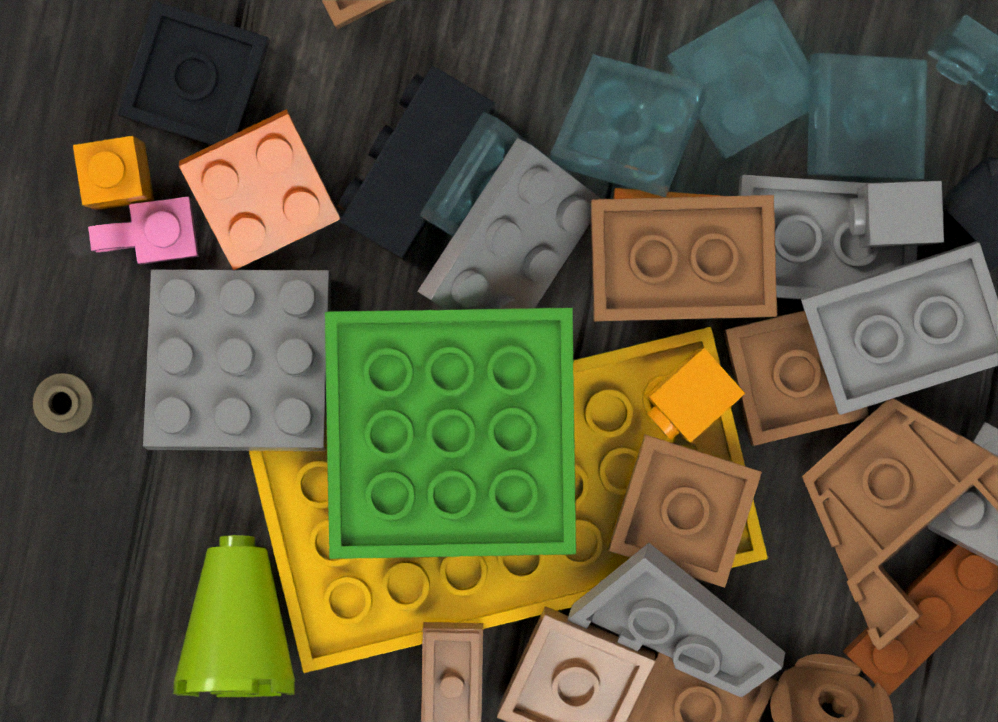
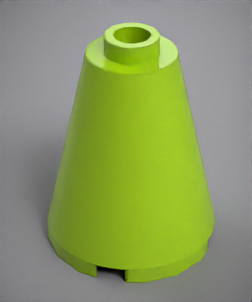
[173,535,295,697]

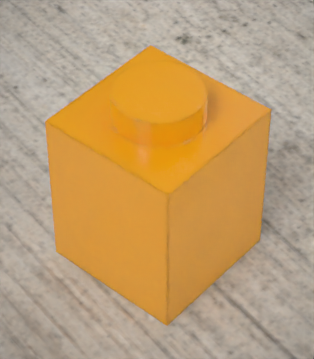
[73,136,154,210]
[645,348,745,443]

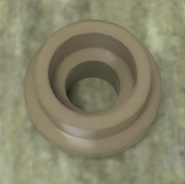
[33,373,94,433]

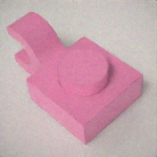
[88,197,199,265]

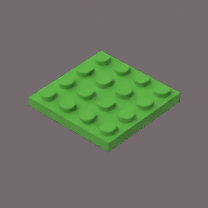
[325,308,576,559]

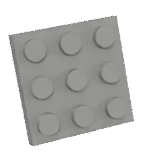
[143,270,332,451]

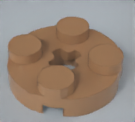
[770,654,894,722]

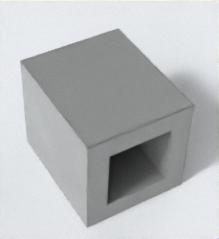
[848,181,944,248]

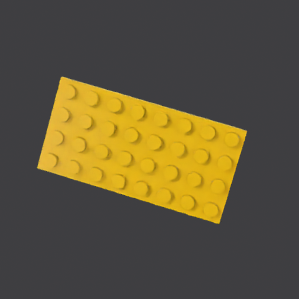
[249,327,768,673]

